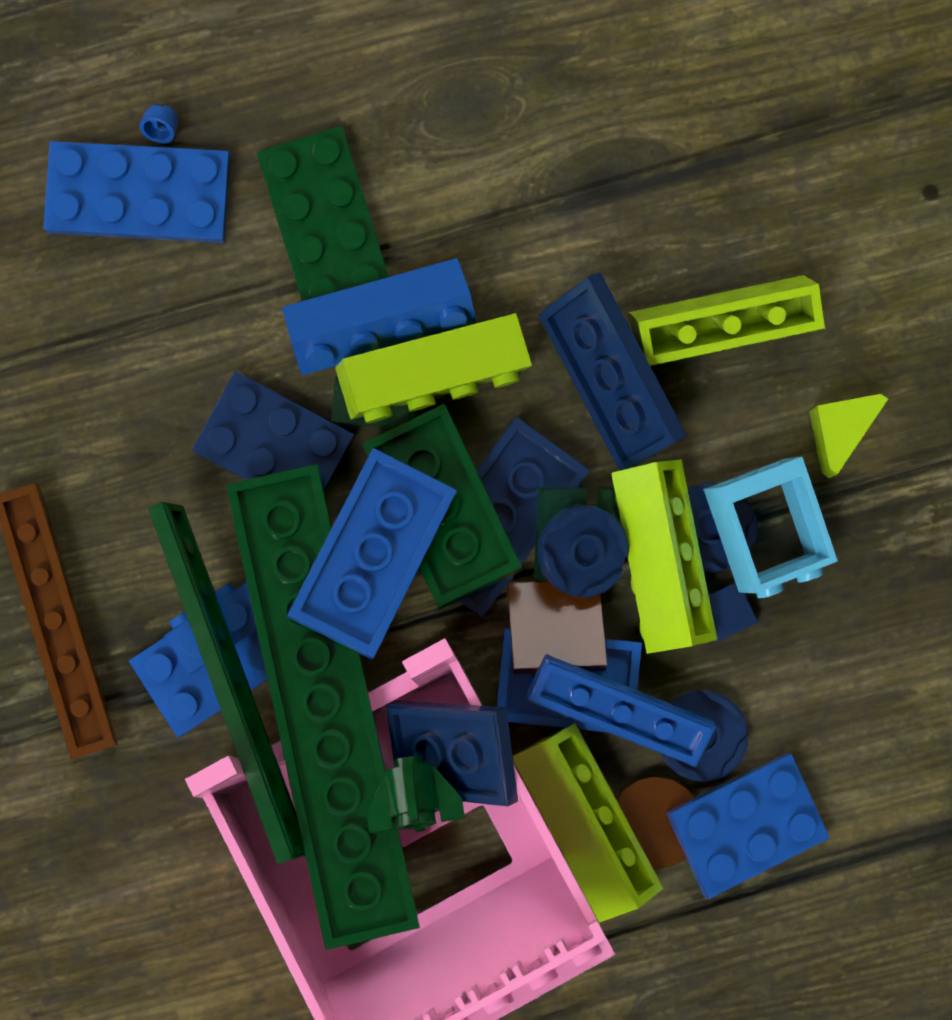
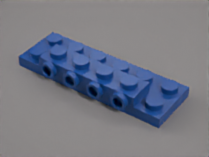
[129,582,267,738]

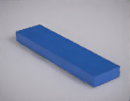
[526,654,716,767]

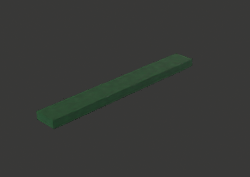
[148,502,305,864]

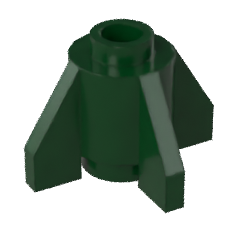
[367,756,465,834]

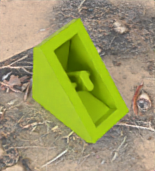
[809,394,888,478]

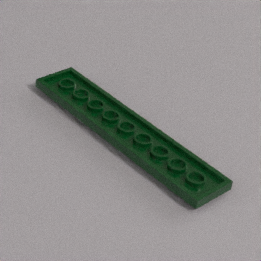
[226,464,420,950]

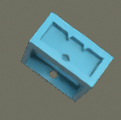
[704,457,838,598]

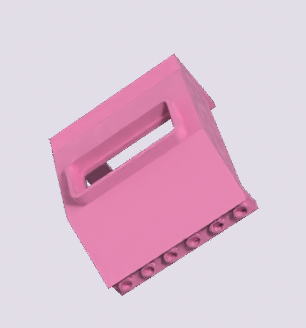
[185,638,615,1020]

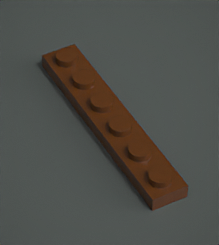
[0,483,118,759]

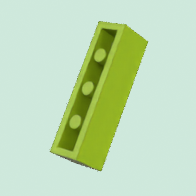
[629,275,825,366]
[335,313,532,423]
[611,459,717,654]
[513,723,664,923]

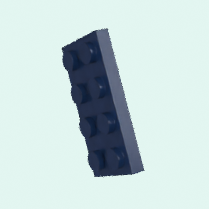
[538,272,687,471]
[417,417,590,618]

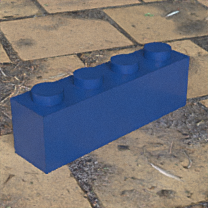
[282,258,476,376]

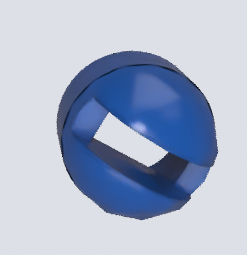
[139,104,178,144]

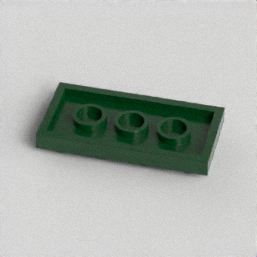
[256,126,389,301]
[362,404,524,610]

